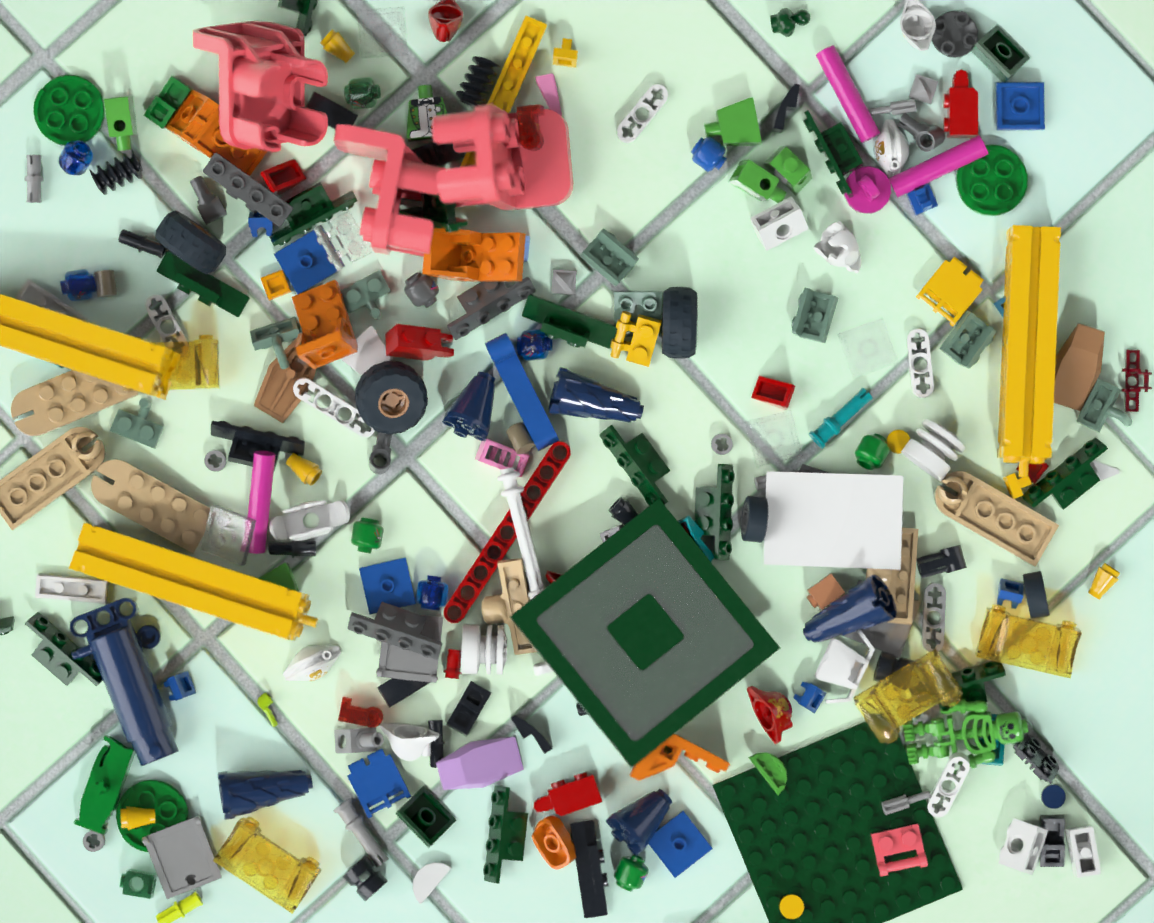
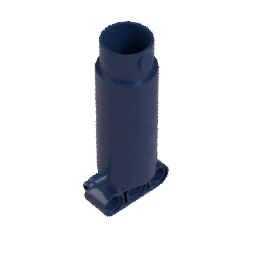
[69,598,179,766]

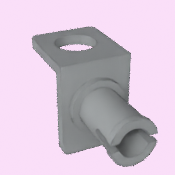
[334,727,384,754]

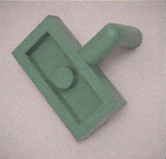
[341,270,391,320]
[250,317,300,369]
[1077,379,1132,433]
[110,398,164,449]

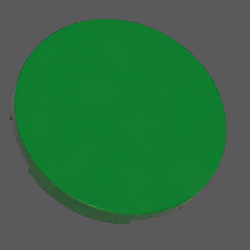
[33,75,106,147]
[956,144,1028,216]
[116,780,189,852]

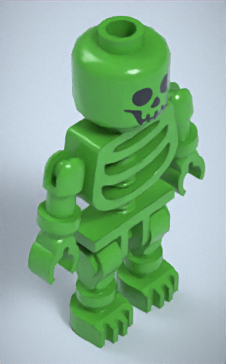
[903,698,1028,775]

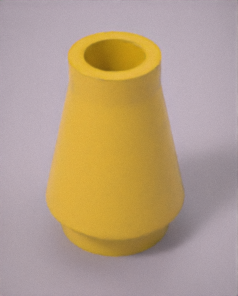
[320,29,355,63]
[286,453,322,486]
[1088,563,1120,600]
[120,806,155,830]

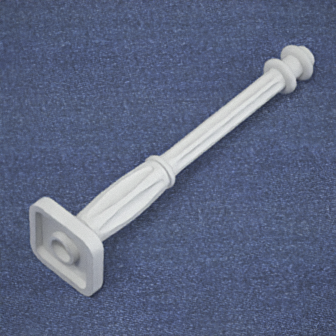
[497,467,553,676]

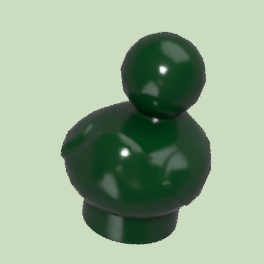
[770,8,811,37]

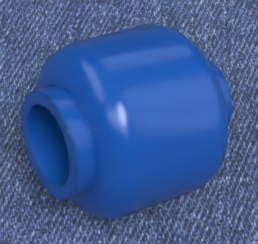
[690,136,727,172]

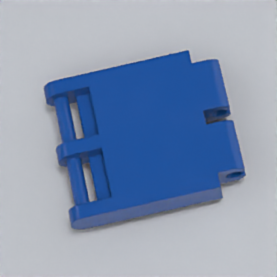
[347,749,412,818]

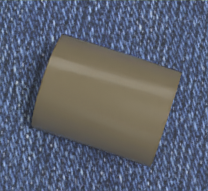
[94,270,117,298]
[506,422,535,455]

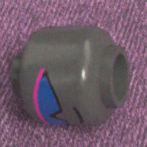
[404,271,439,308]

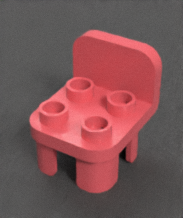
[193,21,328,152]
[432,104,574,211]
[333,125,446,257]

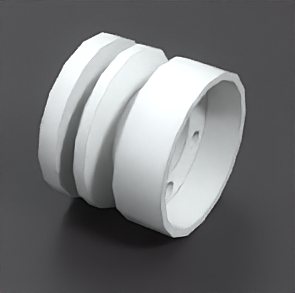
[901,419,966,481]
[461,624,507,675]

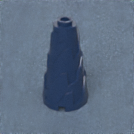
[548,367,644,423]
[803,575,897,643]
[217,770,313,820]

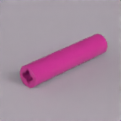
[815,45,880,143]
[888,135,988,198]
[244,451,276,554]

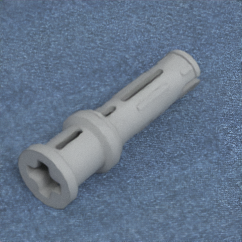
[333,798,389,868]

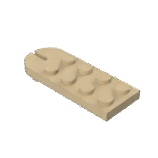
[11,370,139,436]
[0,427,106,531]
[91,459,216,553]
[934,471,1059,567]

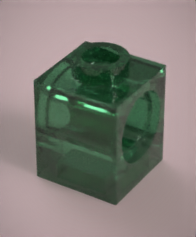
[119,869,157,899]

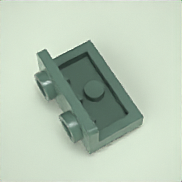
[580,228,639,287]
[791,287,839,343]
[939,310,997,369]

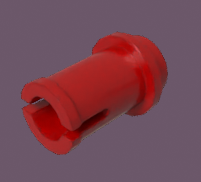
[443,649,462,679]

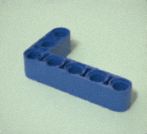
[485,333,560,451]

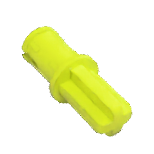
[156,891,203,923]

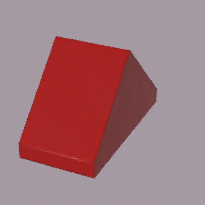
[260,158,307,196]
[751,376,796,411]

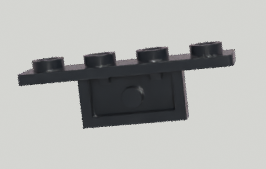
[211,421,305,472]
[570,820,609,919]

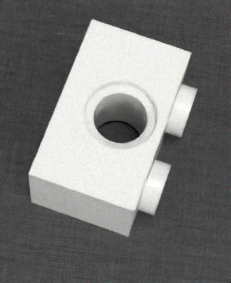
[750,196,808,251]
[998,818,1048,876]
[1065,825,1101,878]

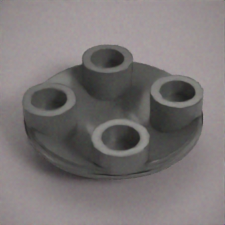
[932,11,978,58]

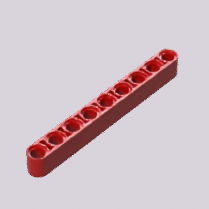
[444,442,571,623]

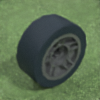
[741,496,768,543]
[1022,571,1050,619]

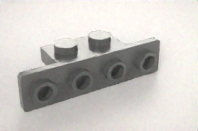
[203,153,293,227]
[447,277,536,340]
[347,602,442,659]

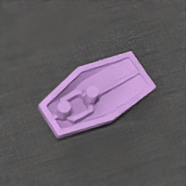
[436,736,524,790]

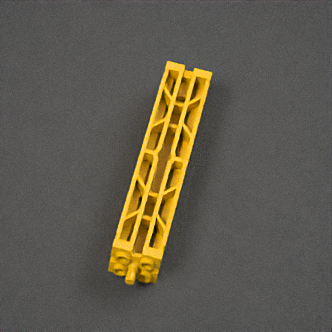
[997,225,1061,477]
[0,294,181,400]
[69,523,318,641]

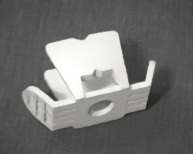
[269,500,350,541]
[814,630,875,704]

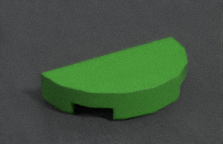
[748,752,787,795]

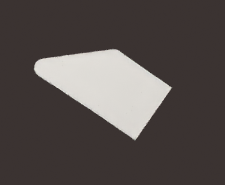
[1090,460,1120,482]

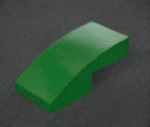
[144,76,192,129]

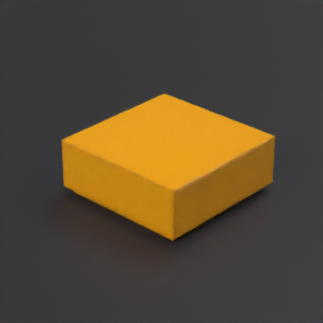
[260,270,291,301]

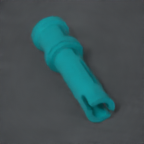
[808,388,873,449]

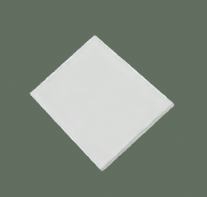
[763,471,904,570]

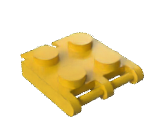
[916,256,984,327]

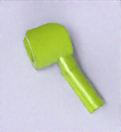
[257,693,278,727]

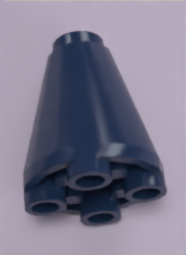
[442,372,495,441]
[606,789,672,856]

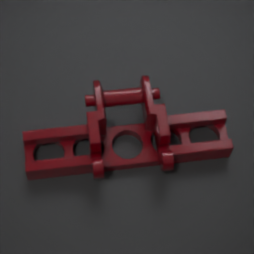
[1121,350,1153,412]

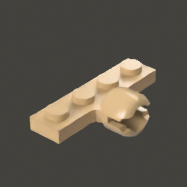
[866,528,919,625]
[481,558,537,655]

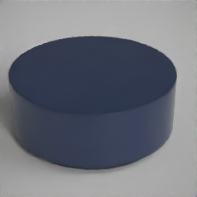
[137,625,161,649]
[1041,784,1066,809]

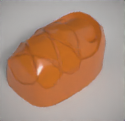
[531,815,576,870]

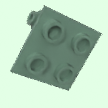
[614,291,662,337]

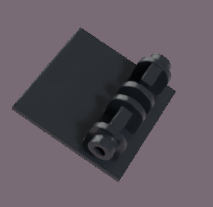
[1012,733,1059,784]

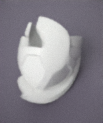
[813,221,862,274]

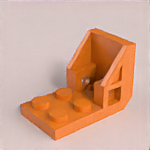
[165,89,268,176]
[422,228,526,282]
[292,280,358,369]
[629,734,730,781]

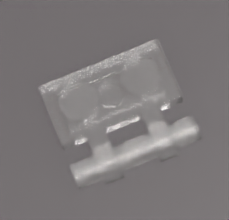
[314,210,373,271]

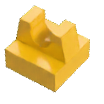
[553,38,578,68]
[1003,473,1031,499]

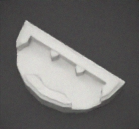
[412,862,452,905]

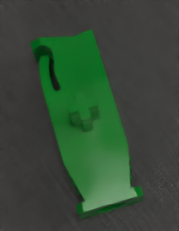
[73,735,135,834]

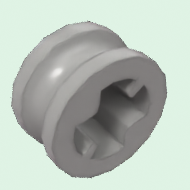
[711,434,733,455]
[204,450,227,472]
[82,830,106,852]

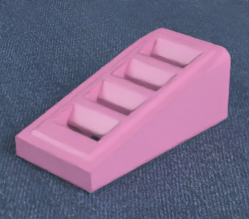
[535,73,562,116]
[475,439,530,478]

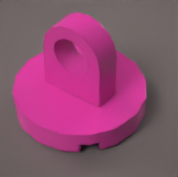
[844,166,891,214]

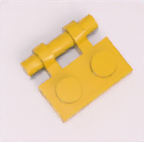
[610,311,662,367]

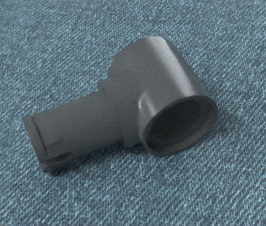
[897,113,945,152]
[190,176,227,225]
[368,432,392,474]

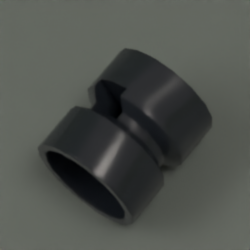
[873,651,914,690]
[342,856,388,902]

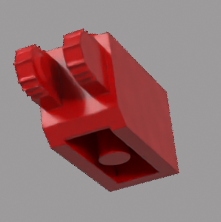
[943,69,978,138]
[385,324,454,361]
[533,771,603,816]

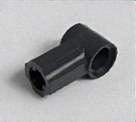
[916,545,967,578]

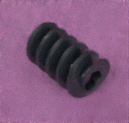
[456,56,501,108]
[89,149,143,195]

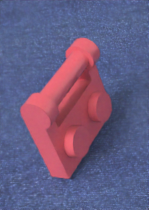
[871,823,928,877]

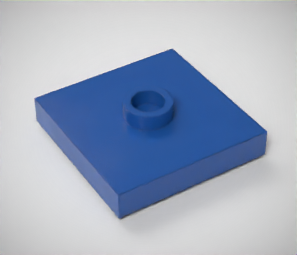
[996,82,1045,131]
[274,230,339,294]
[359,557,416,615]
[648,811,713,878]

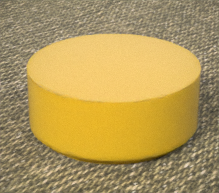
[886,430,910,454]
[779,894,804,919]

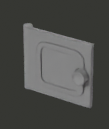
[841,579,921,658]
[376,615,443,683]
[142,816,222,899]

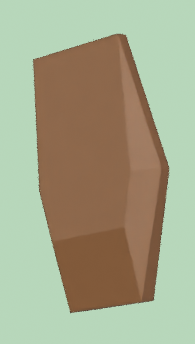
[1054,323,1105,411]
[253,337,317,423]

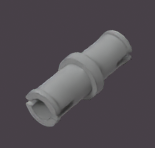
[24,155,44,203]

